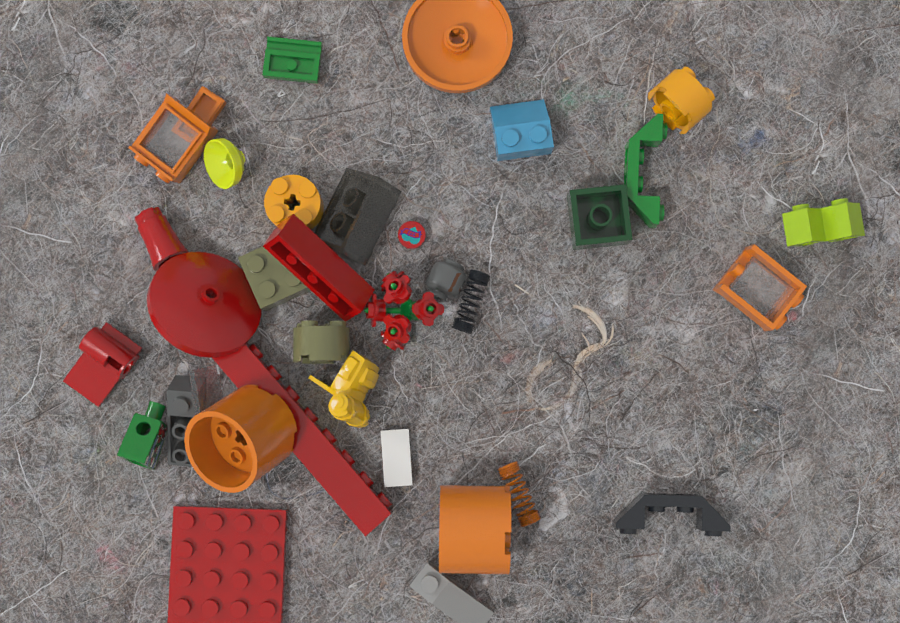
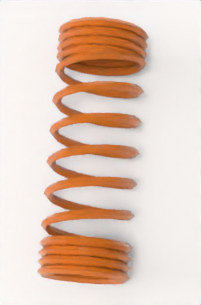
[497,461,541,527]

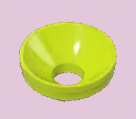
[204,138,246,189]

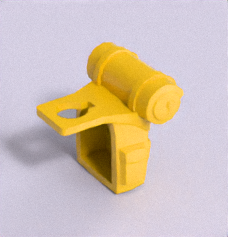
[308,351,380,428]

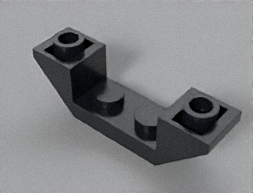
[612,493,731,537]

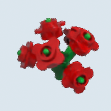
[364,271,445,351]

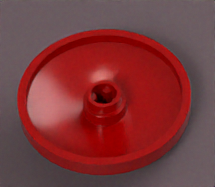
[147,252,261,358]

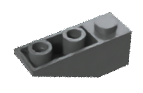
[167,375,203,467]

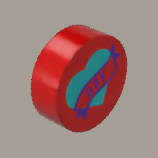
[398,221,426,250]

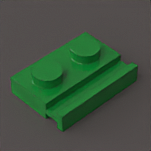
[262,36,323,84]

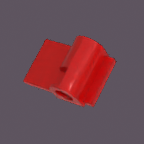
[63,322,143,407]

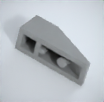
[409,559,494,623]

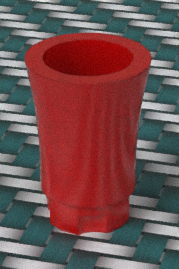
[134,207,189,271]

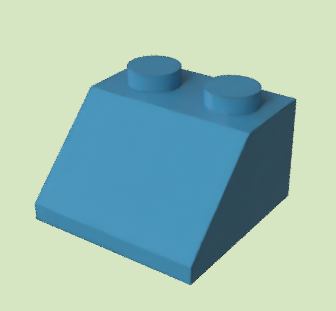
[490,100,554,161]

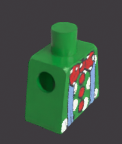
[117,401,167,470]

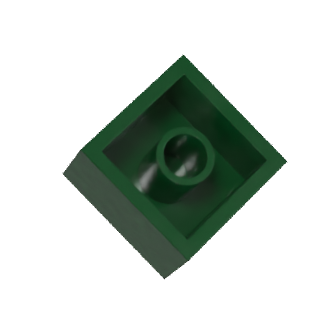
[567,184,633,250]

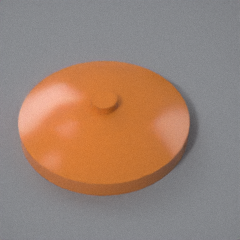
[402,0,513,93]

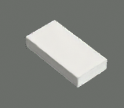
[381,429,413,487]

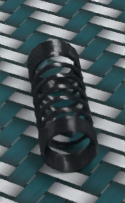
[452,269,490,334]

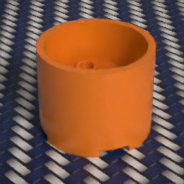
[184,385,297,493]
[439,485,511,575]

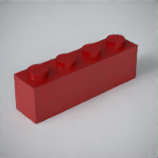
[263,214,375,321]

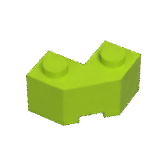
[782,198,865,247]

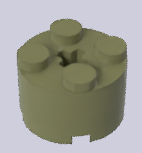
[293,320,350,364]

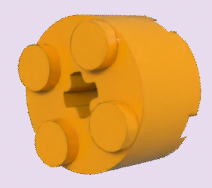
[648,66,715,134]
[264,175,324,229]

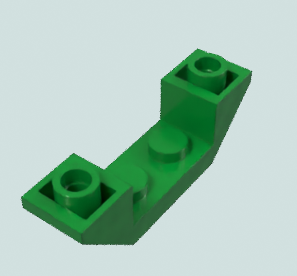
[623,114,668,228]

